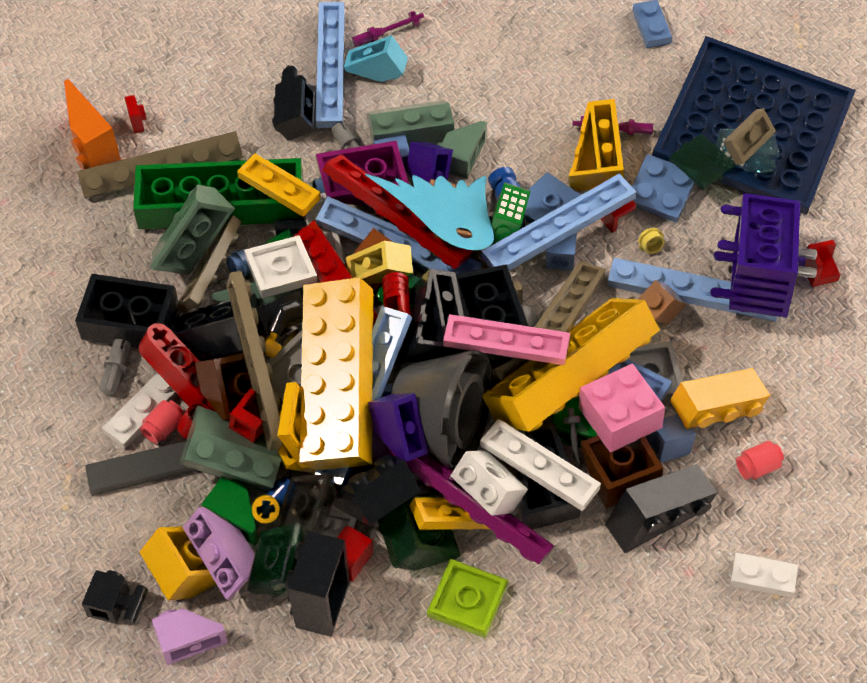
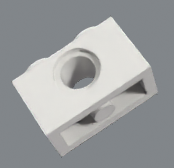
[450,450,528,516]

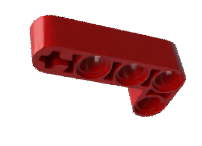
[138,323,216,439]

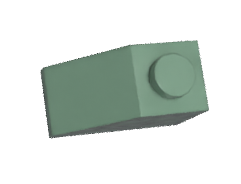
[437,121,487,179]

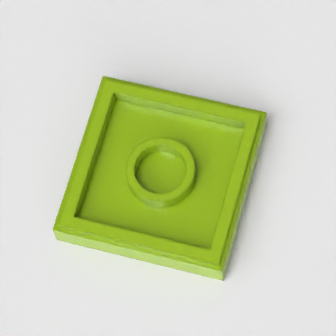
[427,559,509,639]

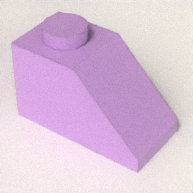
[151,608,228,665]

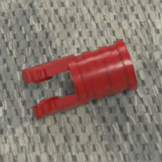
[382,272,411,316]

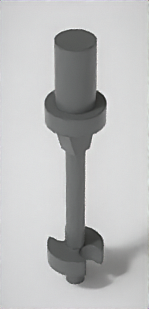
[563,408,588,475]

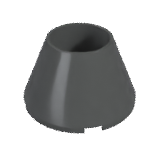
[391,350,492,471]

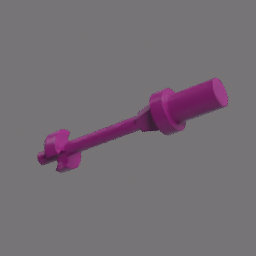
[352,10,424,47]
[572,116,653,136]

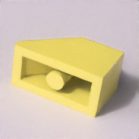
[346,241,413,284]

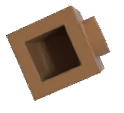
[637,280,687,325]

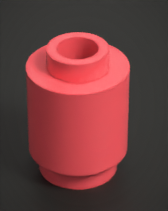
[140,400,183,444]
[736,440,784,480]

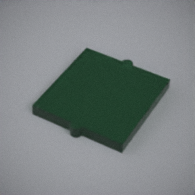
[669,133,735,190]

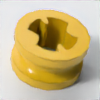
[252,495,280,524]

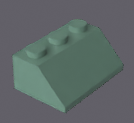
[367,100,454,149]
[150,185,235,274]
[179,406,281,492]

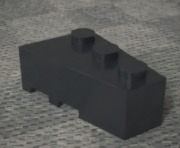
[400,269,470,362]
[522,422,581,530]
[605,464,718,553]

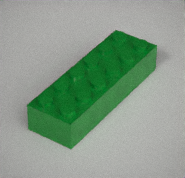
[133,158,304,229]

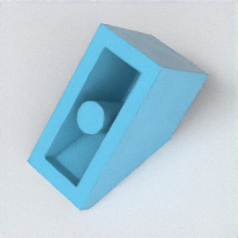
[343,35,408,82]

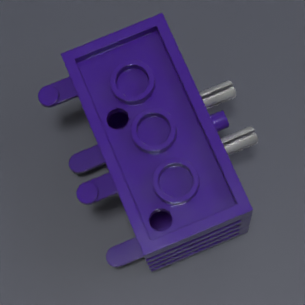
[710,193,817,318]

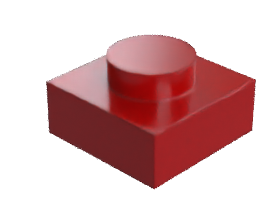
[124,95,147,134]

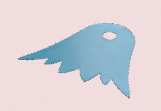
[365,174,494,251]

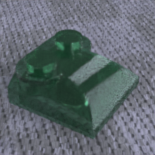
[247,523,303,597]

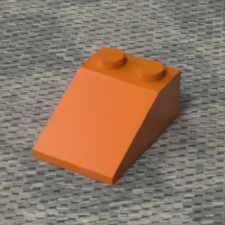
[64,79,121,170]

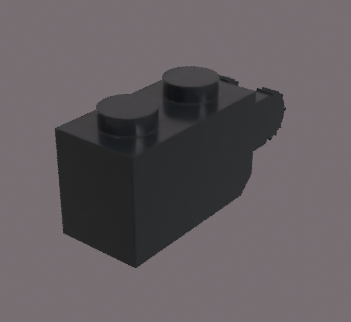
[272,65,316,141]

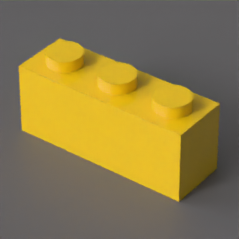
[670,368,770,429]

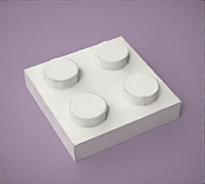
[244,235,318,298]

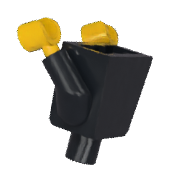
[254,291,303,358]

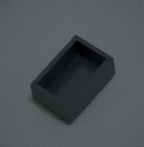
[285,531,350,637]

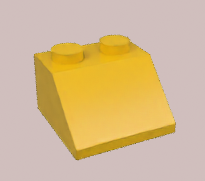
[139,526,216,601]

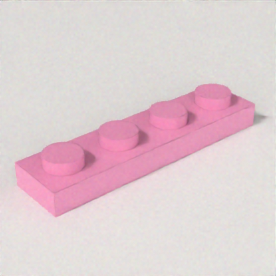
[443,314,570,365]

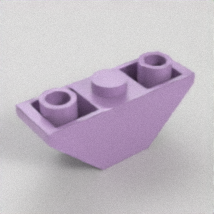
[182,507,255,600]

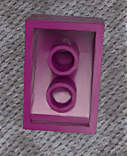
[316,141,409,207]

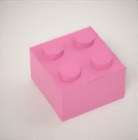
[579,363,665,453]

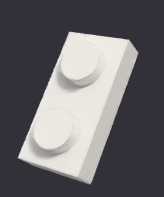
[730,552,798,598]

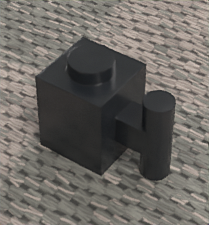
[82,570,148,625]

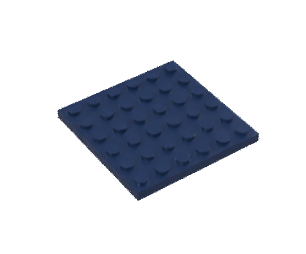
[652,36,856,215]

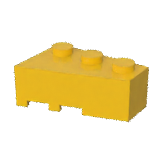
[569,99,624,191]

